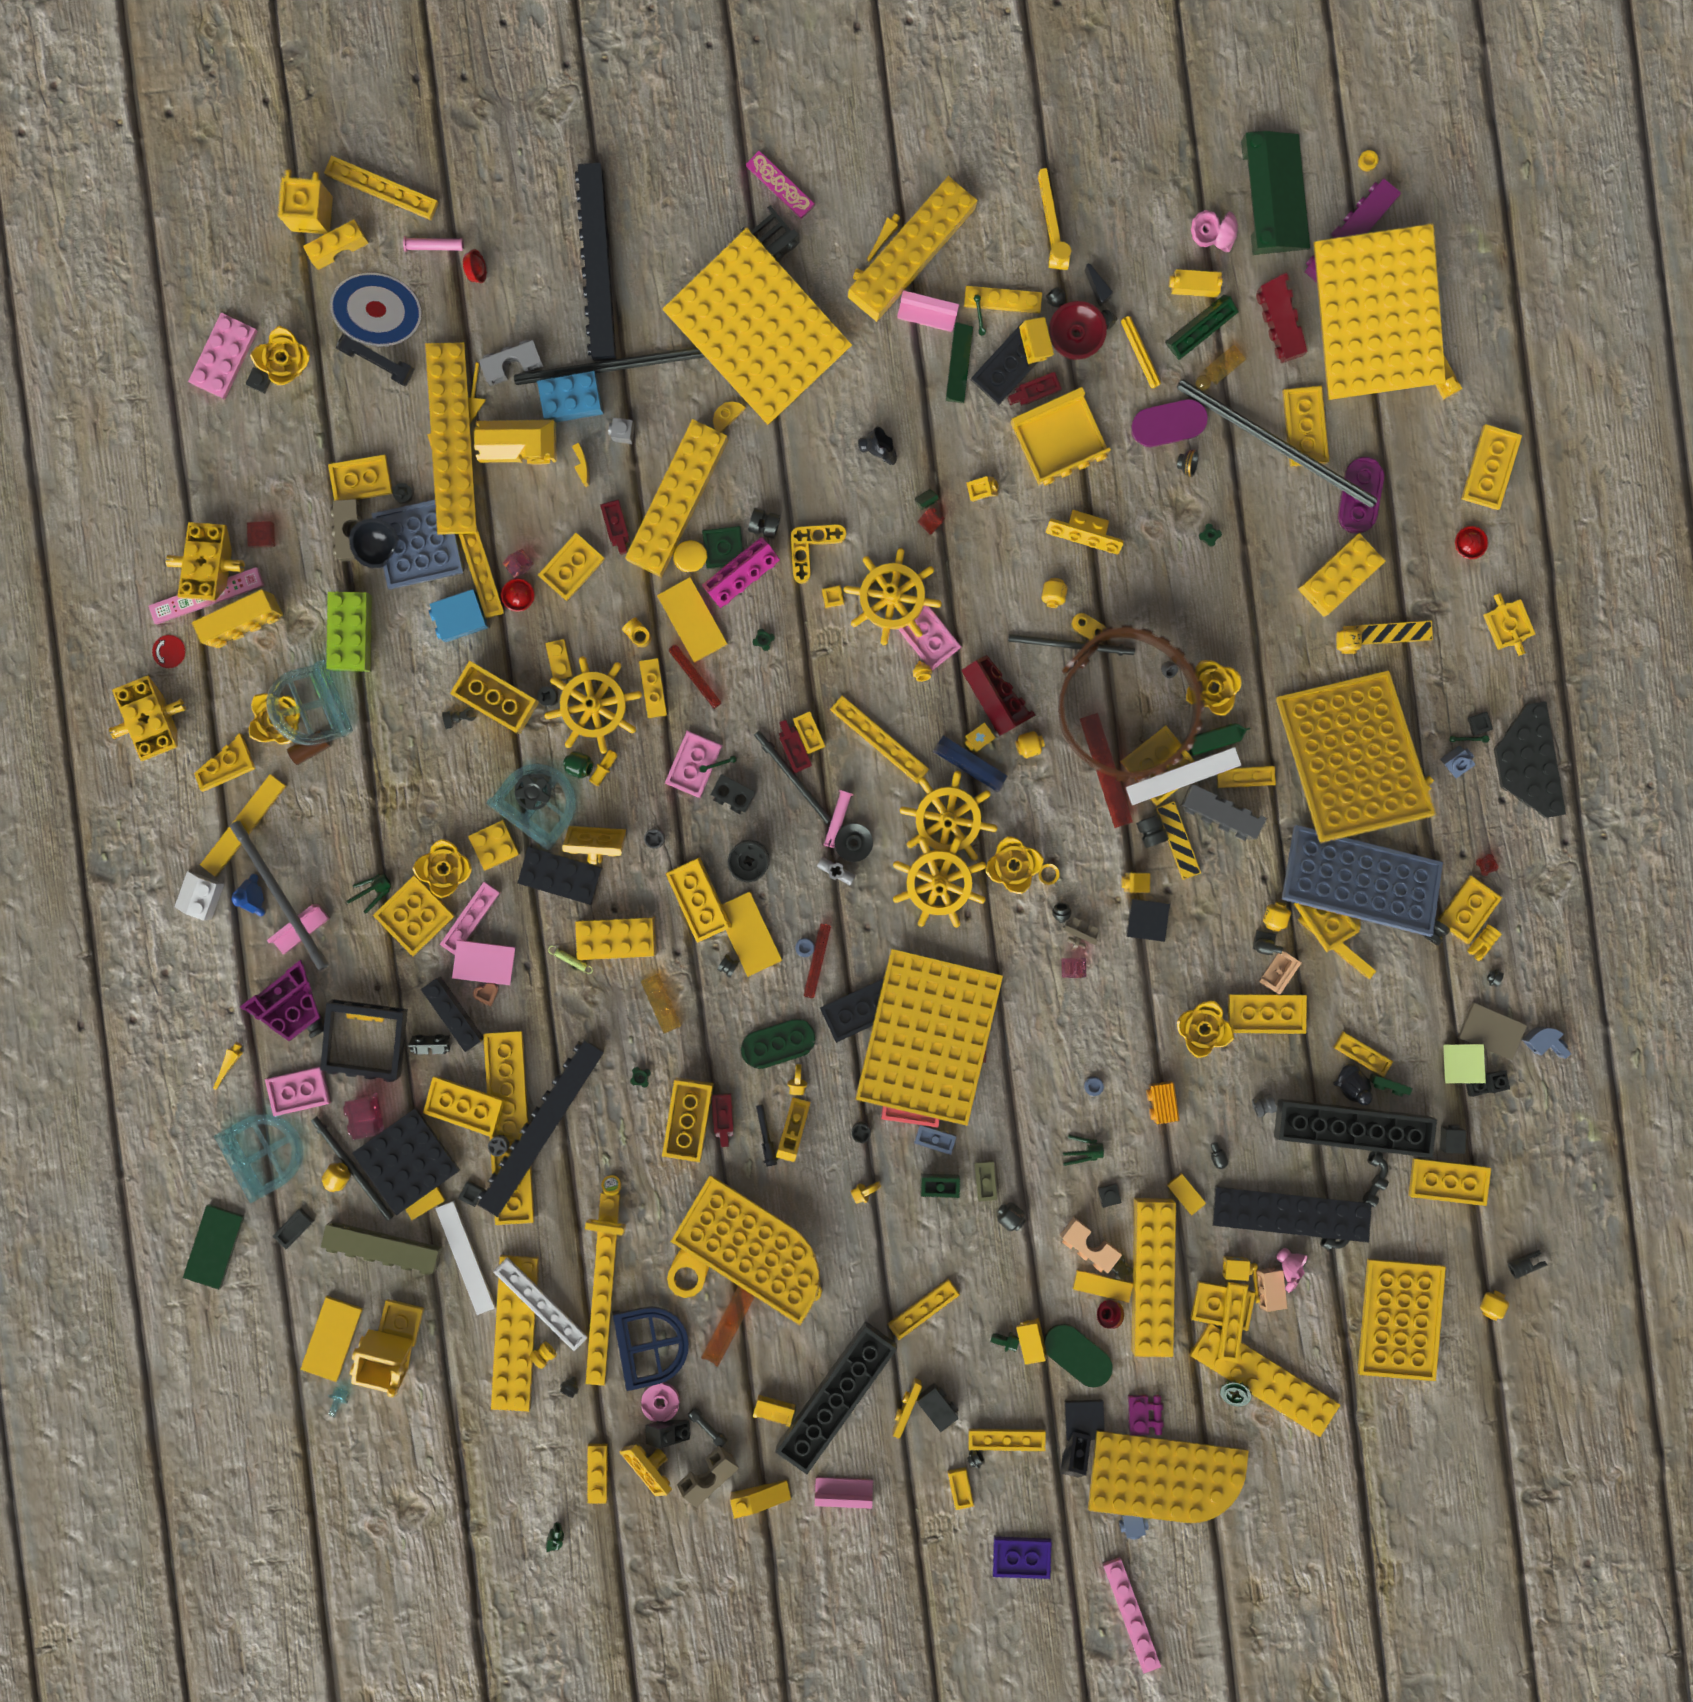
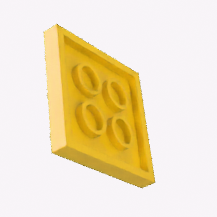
[1120,725,1195,806]
[373,875,455,957]

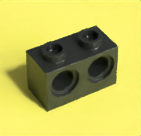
[710,774,756,814]

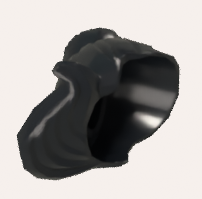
[858,426,897,465]
[1334,1064,1373,1105]

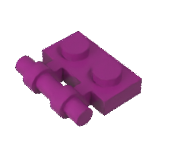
[1128,1395,1164,1435]

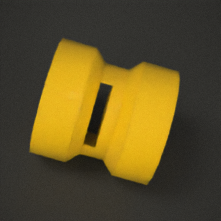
[530,1341,557,1369]

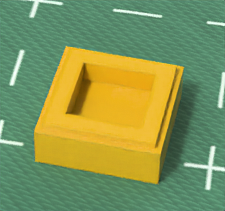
[822,585,844,608]

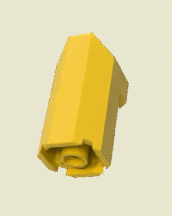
[474,420,557,464]

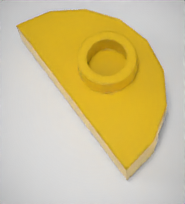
[713,401,746,433]

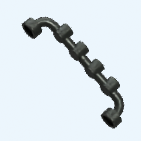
[1320,1151,1389,1250]

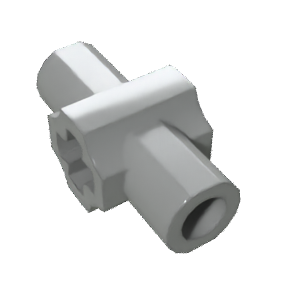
[817,856,856,885]

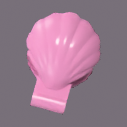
[1191,210,1238,252]

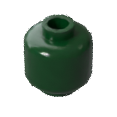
[563,751,593,779]

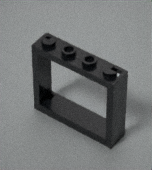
[320,999,408,1082]

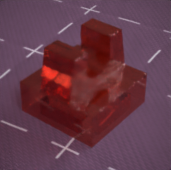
[917,508,945,535]

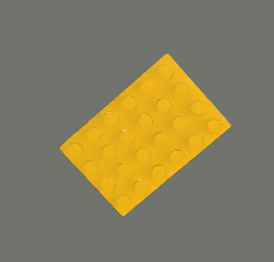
[1357,1259,1446,1381]

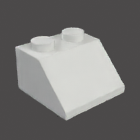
[175,871,224,921]

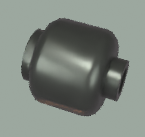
[997,1203,1026,1231]

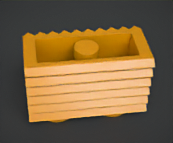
[1146,1081,1180,1124]

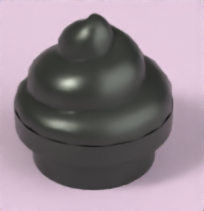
[1046,287,1065,307]
[1101,310,1117,330]
[1052,903,1071,923]
[559,1377,579,1398]

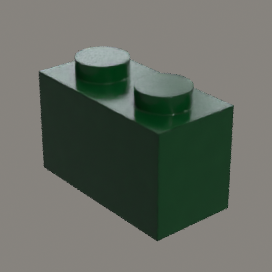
[920,1173,960,1198]

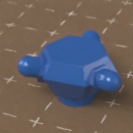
[232,874,265,916]

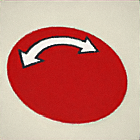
[152,635,185,668]

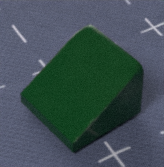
[915,489,938,511]

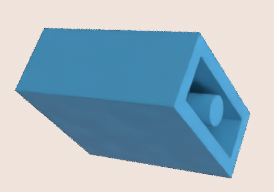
[429,589,489,642]

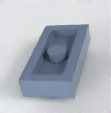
[914,1125,957,1155]

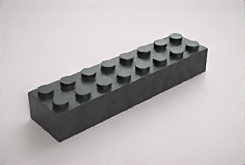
[1274,1099,1437,1158]
[776,1321,897,1475]

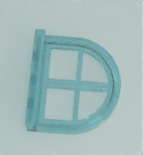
[267,660,353,745]
[486,764,576,850]
[214,1114,303,1203]

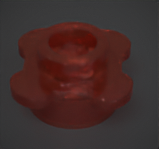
[1476,854,1499,876]

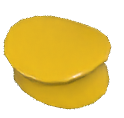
[673,540,707,572]

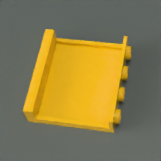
[1010,387,1111,486]

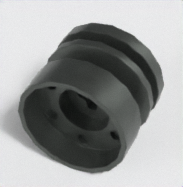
[727,839,770,883]

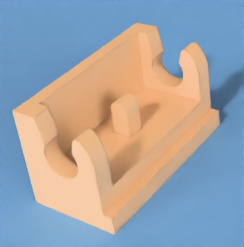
[1259,951,1301,995]
[1257,1268,1287,1312]

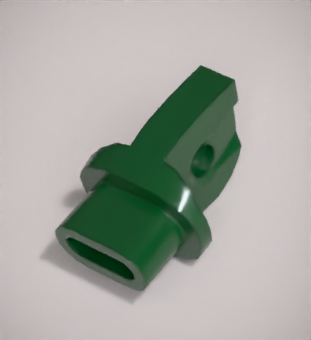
[990,1332,1019,1352]
[546,1522,564,1552]

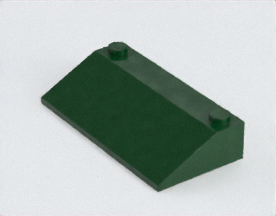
[1241,131,1310,255]

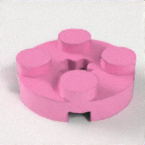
[641,1382,680,1422]

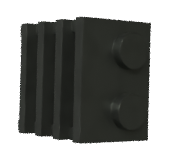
[741,205,800,262]

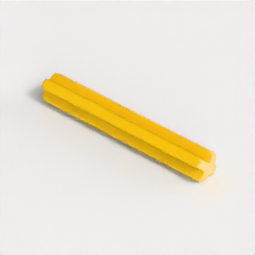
[1121,316,1161,388]

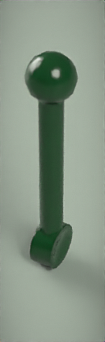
[974,294,986,336]
[1449,735,1490,743]
[699,756,737,773]

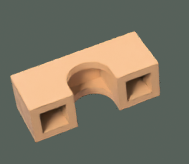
[1060,1217,1122,1273]

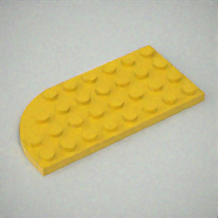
[670,1175,820,1325]
[1088,1431,1249,1523]

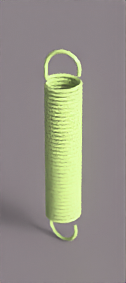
[548,946,593,974]

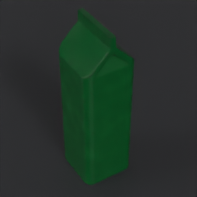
[1189,723,1250,756]

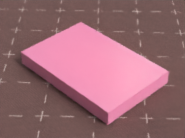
[898,606,961,671]
[665,731,723,798]
[452,940,515,985]
[265,1066,331,1117]

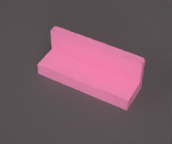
[897,290,959,332]
[267,904,330,955]
[815,1477,873,1509]

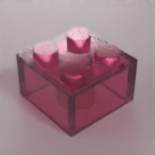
[343,1093,384,1140]

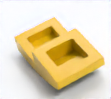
[572,443,590,487]

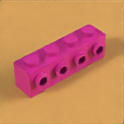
[702,537,780,608]

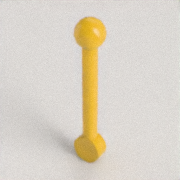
[1252,1263,1260,1303]

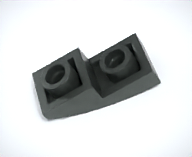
[1466,1070,1510,1097]

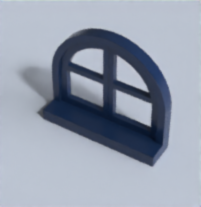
[933,735,1008,792]
[612,1307,689,1391]

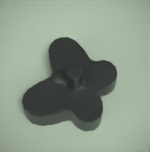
[1111,1255,1133,1280]

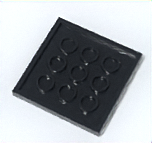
[352,1108,460,1216]

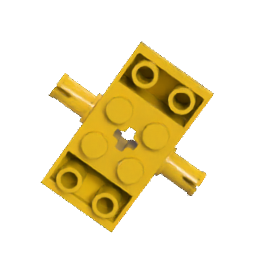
[166,522,245,601]
[109,675,186,762]

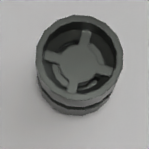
[748,508,781,539]
[1136,814,1169,848]

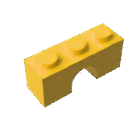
[303,219,369,270]

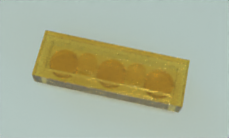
[641,973,682,1034]

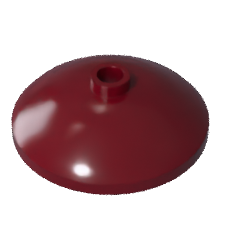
[1049,301,1107,360]

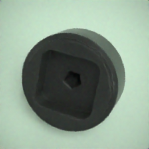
[393,483,413,503]

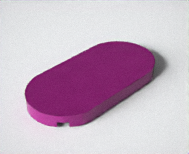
[1131,399,1208,448]
[1338,457,1384,534]

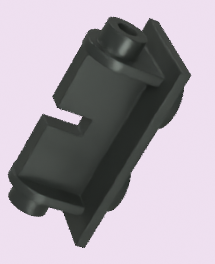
[408,1034,450,1055]

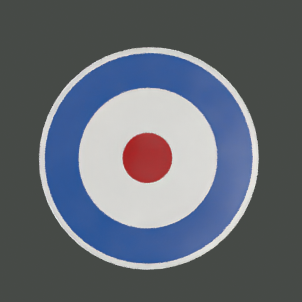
[330,273,421,346]

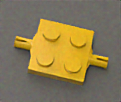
[1483,593,1536,656]

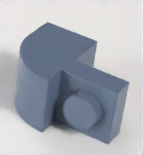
[1522,1027,1571,1059]

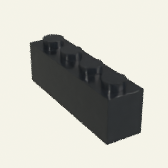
[420,977,484,1052]

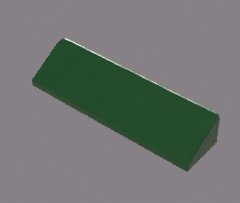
[1165,295,1239,360]
[945,322,973,403]

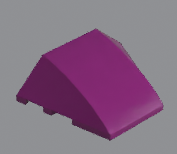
[240,960,321,1041]

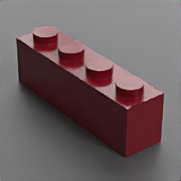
[1256,273,1308,364]
[961,655,1036,736]

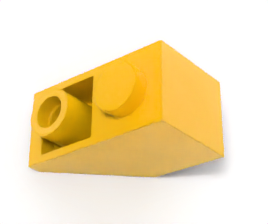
[1121,873,1150,893]

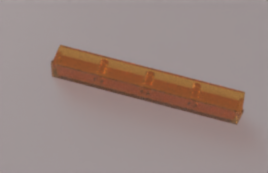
[701,1286,755,1367]

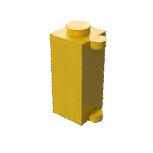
[1169,269,1223,297]

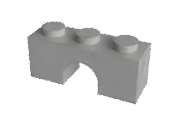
[479,340,544,386]

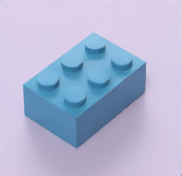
[537,371,604,423]

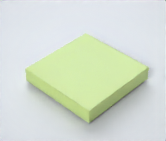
[1443,1044,1486,1083]

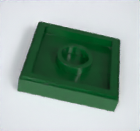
[702,526,743,569]

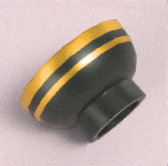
[1177,449,1199,477]

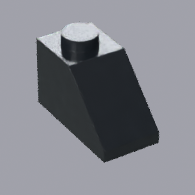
[1060,1432,1091,1478]

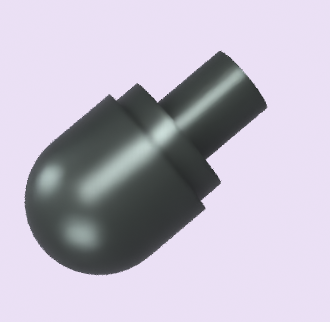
[1255,939,1283,955]
[1210,1142,1229,1169]

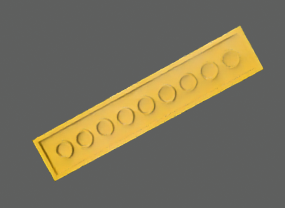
[425,342,477,535]
[483,1031,535,1225]

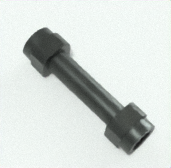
[687,1407,727,1447]

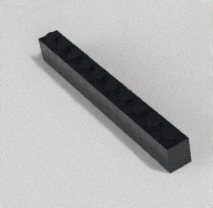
[575,163,617,362]
[477,1039,604,1217]

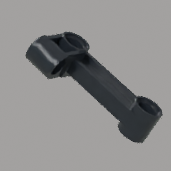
[335,333,415,387]

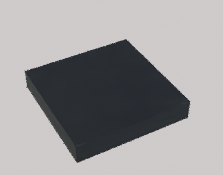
[1126,899,1170,942]
[1064,1399,1105,1441]

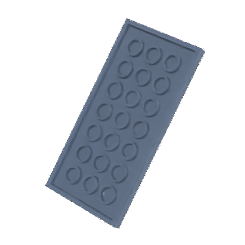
[1282,825,1443,937]

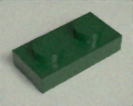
[1369,1074,1413,1097]

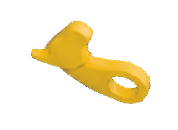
[667,1249,709,1298]

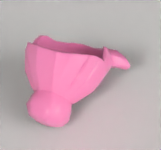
[1276,1248,1307,1292]

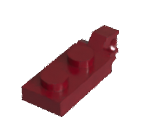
[1007,372,1062,406]
[600,499,630,555]
[778,720,812,773]
[712,1093,734,1147]

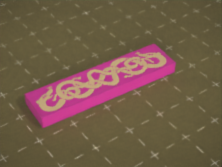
[746,151,815,219]

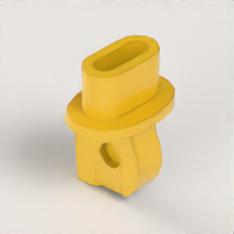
[787,1064,808,1095]
[851,1181,881,1204]

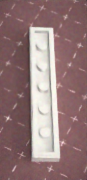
[1125,747,1241,805]
[435,1200,496,1315]
[493,1257,588,1351]

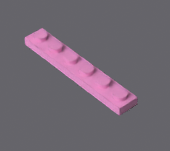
[1102,1557,1161,1674]

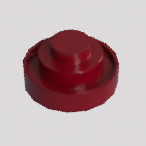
[1097,1300,1125,1329]

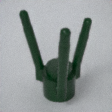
[346,874,392,914]
[1063,1135,1104,1166]

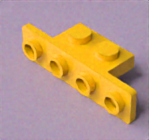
[1046,510,1124,555]

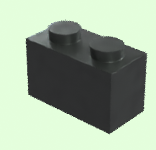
[917,1383,959,1433]

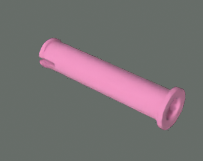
[403,236,464,252]
[823,790,854,849]

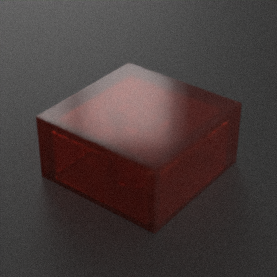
[247,521,275,548]

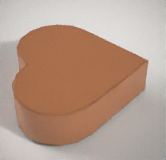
[473,983,499,1006]

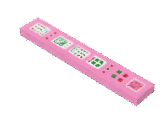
[148,567,265,624]

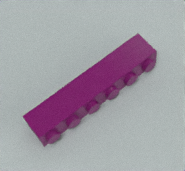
[1304,178,1401,283]

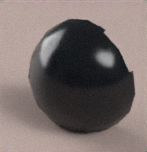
[349,518,399,568]

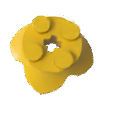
[250,326,310,385]
[1186,660,1241,715]
[249,693,300,744]
[986,836,1044,894]
[412,839,472,898]
[1177,1001,1234,1058]

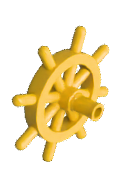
[844,548,942,645]
[544,656,642,754]
[899,770,998,868]
[893,837,986,927]

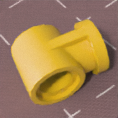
[1048,242,1071,270]
[622,617,652,648]

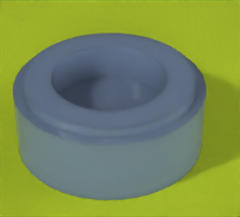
[795,938,815,957]
[1084,1076,1104,1096]

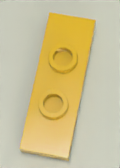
[639,658,667,719]
[893,1378,922,1439]

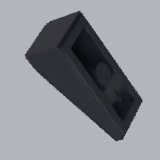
[1084,263,1113,306]

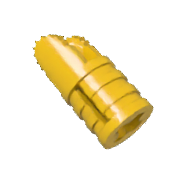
[1467,924,1502,961]

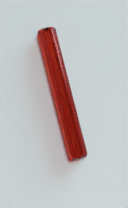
[669,644,722,709]
[803,923,831,998]

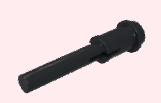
[756,1104,778,1167]

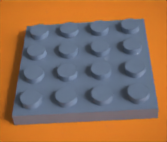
[372,500,464,589]

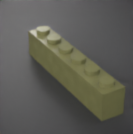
[321,1221,442,1275]

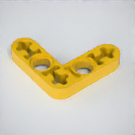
[791,525,846,584]

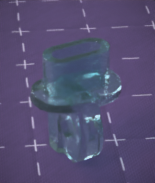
[328,1387,349,1418]

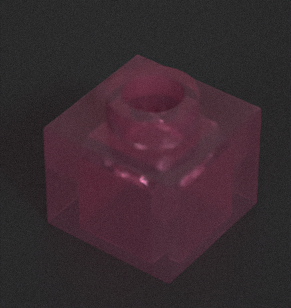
[503,549,534,578]
[1061,957,1087,978]

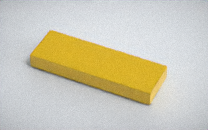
[1216,766,1276,788]
[1333,1031,1394,1078]
[1072,1270,1133,1303]

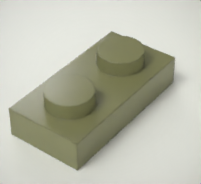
[974,1161,997,1202]

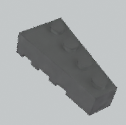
[1180,785,1267,841]

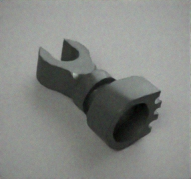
[442,707,477,729]

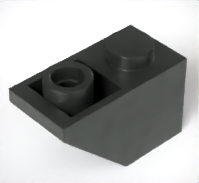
[645,1420,690,1449]

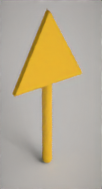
[468,362,486,424]

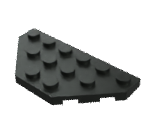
[1494,701,1566,818]

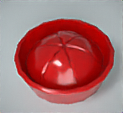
[463,249,487,283]
[1455,526,1489,559]
[501,578,535,612]

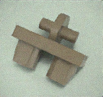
[1062,917,1099,951]

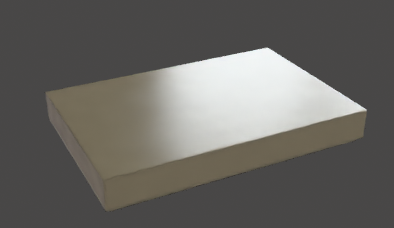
[1457,1002,1527,1060]

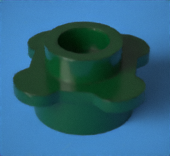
[1199,524,1222,547]
[752,629,775,651]
[630,1067,651,1088]

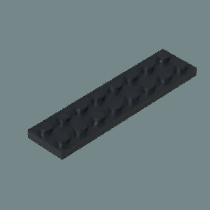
[1212,1187,1372,1243]

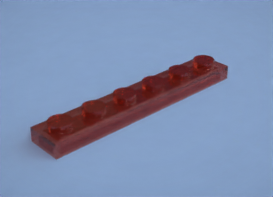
[1079,713,1133,828]

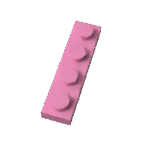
[440,882,501,955]

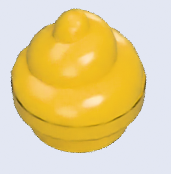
[913,661,932,682]

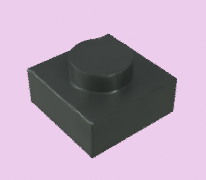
[245,367,271,394]
[1097,1183,1122,1208]

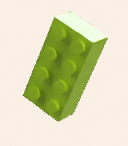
[326,592,372,672]

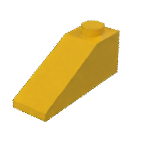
[776,1097,811,1162]
[730,1480,791,1519]

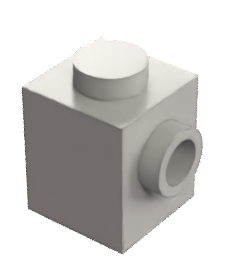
[608,418,635,444]

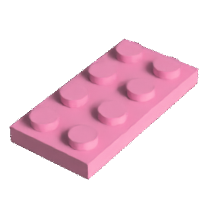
[188,313,258,400]

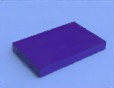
[992,1536,1052,1579]

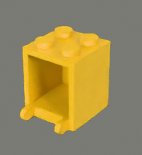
[278,169,333,234]
[350,1329,413,1397]

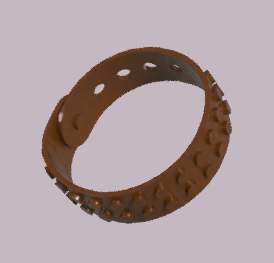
[1058,625,1205,782]

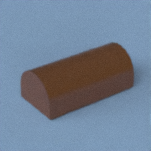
[287,729,331,765]

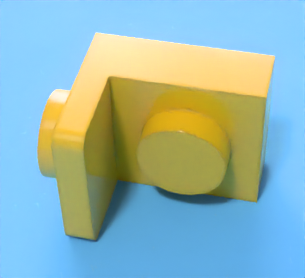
[966,476,999,502]

